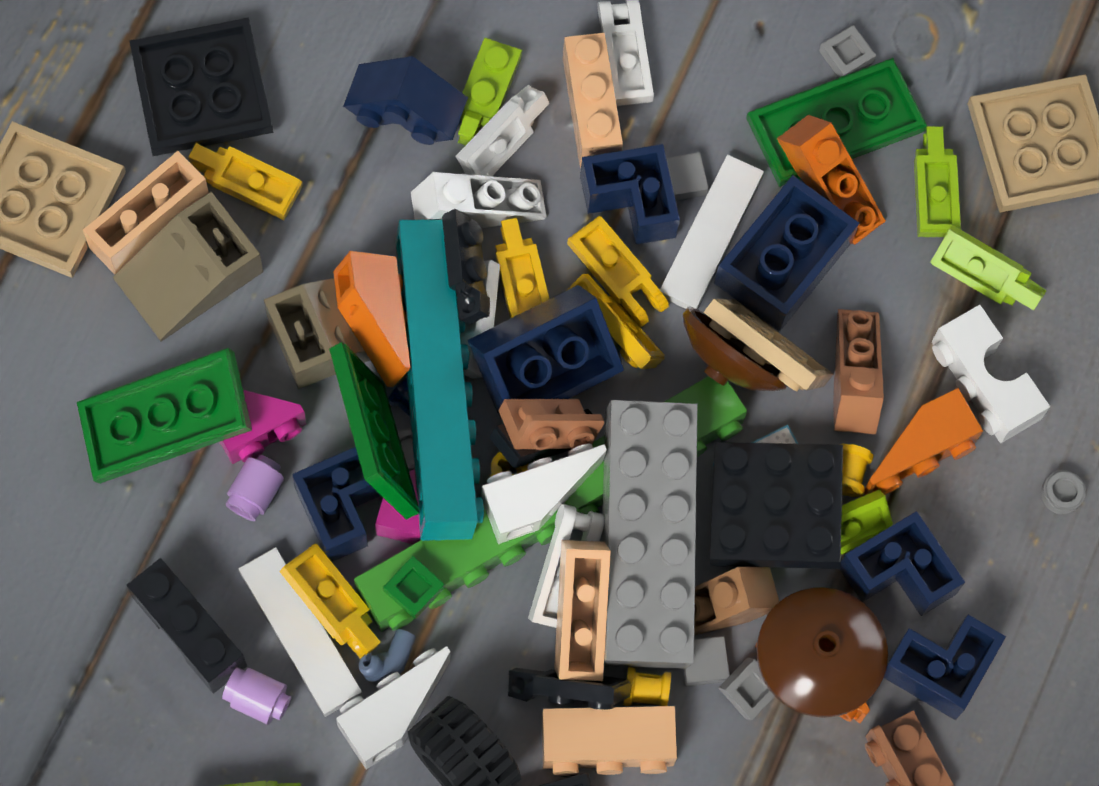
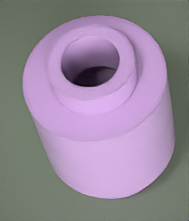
[225,455,284,521]
[222,667,291,725]

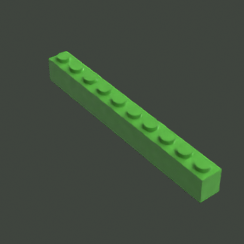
[354,376,747,632]

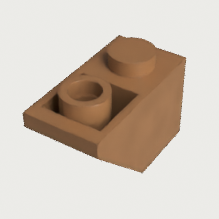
[694,567,780,636]

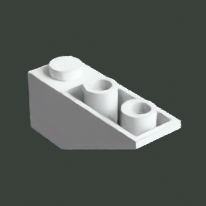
[411,172,547,228]
[481,444,607,544]
[336,646,450,770]

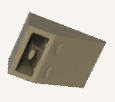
[113,191,263,342]
[264,278,370,389]

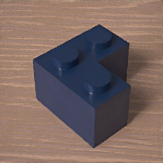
[343,56,468,145]
[580,144,680,245]
[292,447,381,562]
[840,511,965,616]
[884,614,1006,720]

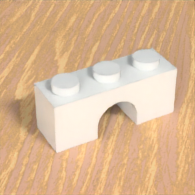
[932,305,1050,444]

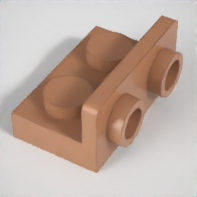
[498,399,605,450]
[865,711,954,786]

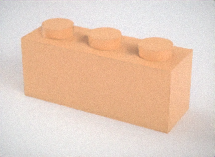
[563,32,623,168]
[83,151,209,275]
[554,540,611,681]
[542,706,677,776]

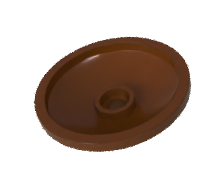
[683,306,788,391]
[756,587,888,718]

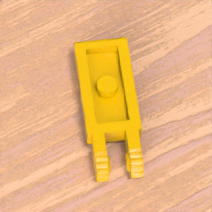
[567,216,669,327]

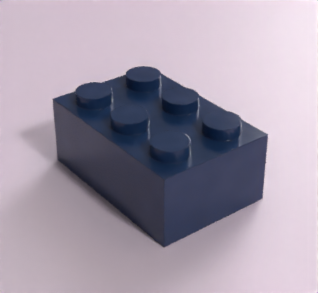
[714,175,860,331]
[467,285,624,414]

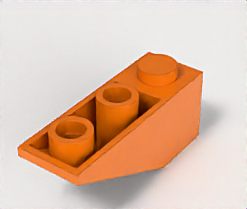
[777,115,886,245]
[333,251,411,387]
[864,388,983,495]

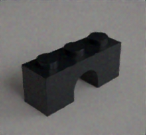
[126,558,247,694]

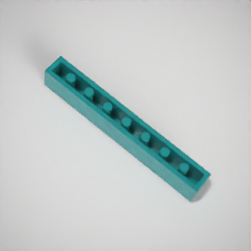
[395,220,484,541]

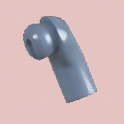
[359,629,416,682]

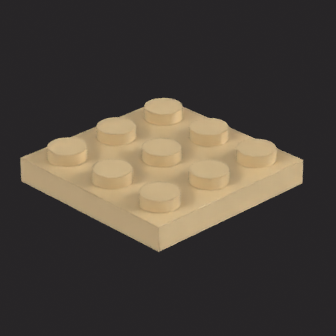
[967,74,1099,213]
[0,121,126,278]
[704,299,834,392]

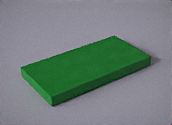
[746,58,927,187]
[329,342,420,520]
[77,348,252,484]

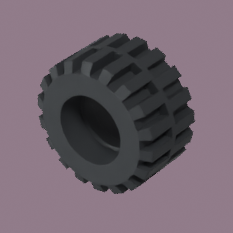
[407,696,521,786]

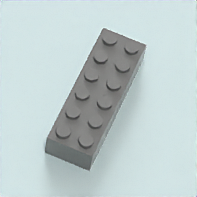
[602,400,697,669]

